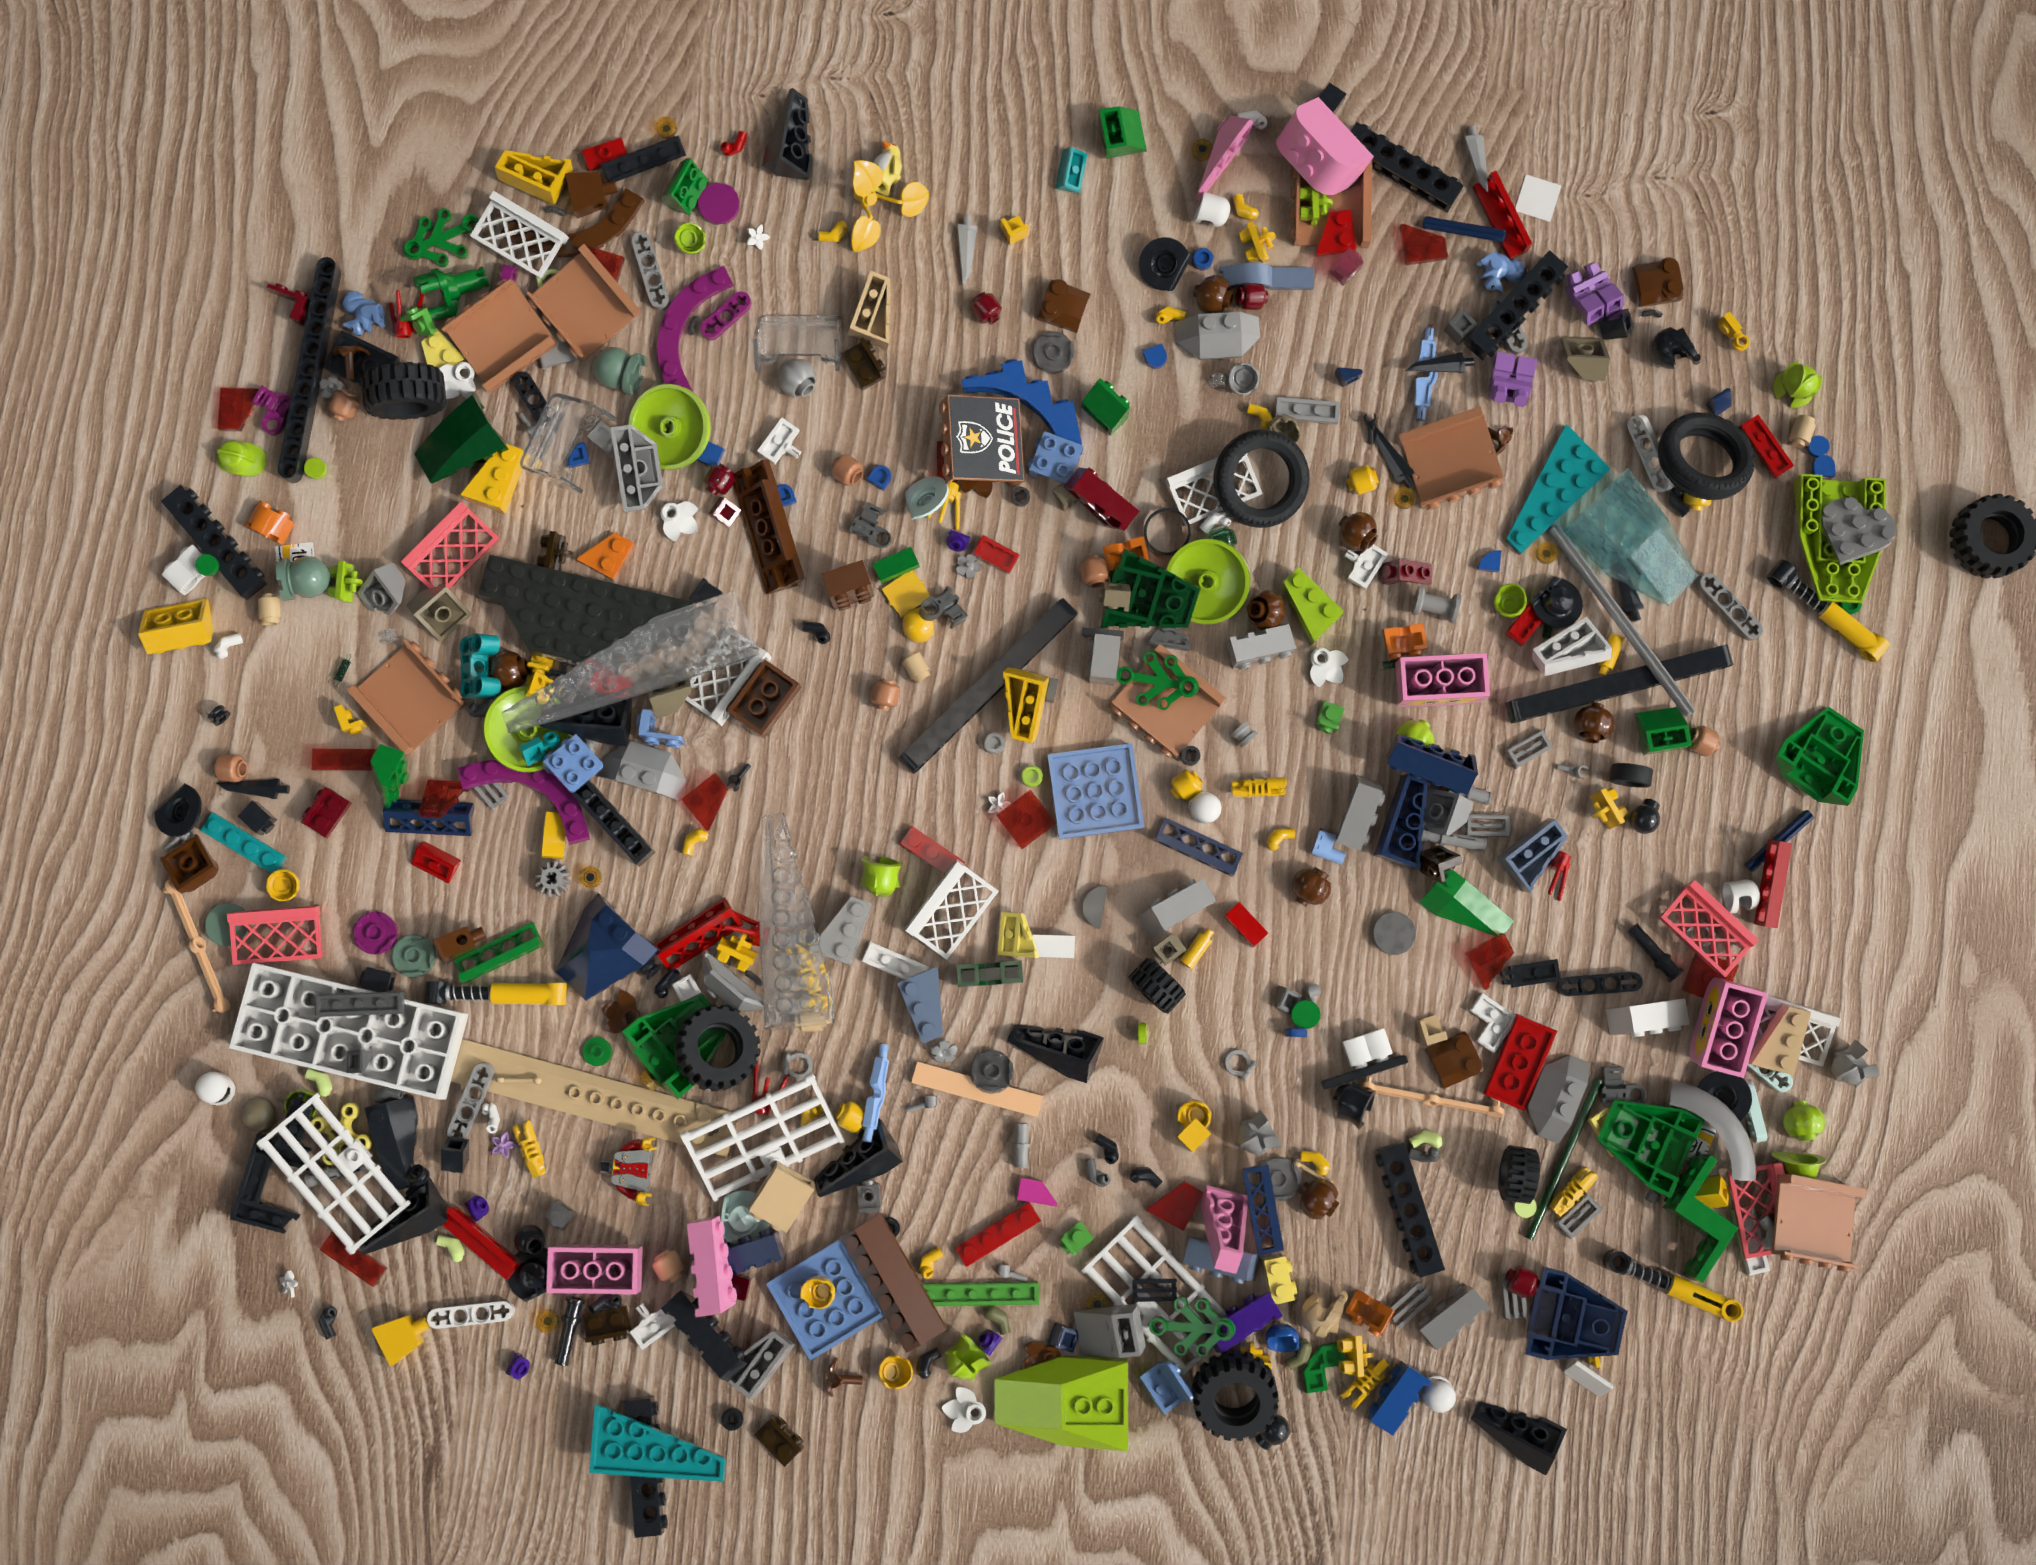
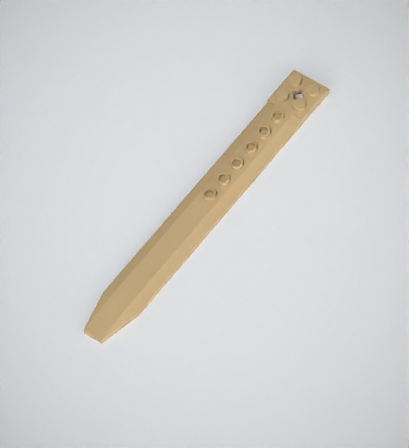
[451,1039,739,1157]

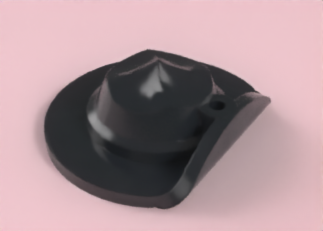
[1139,237,1191,291]
[1531,576,1583,628]
[154,783,202,837]
[1697,1071,1752,1121]
[508,1247,548,1302]

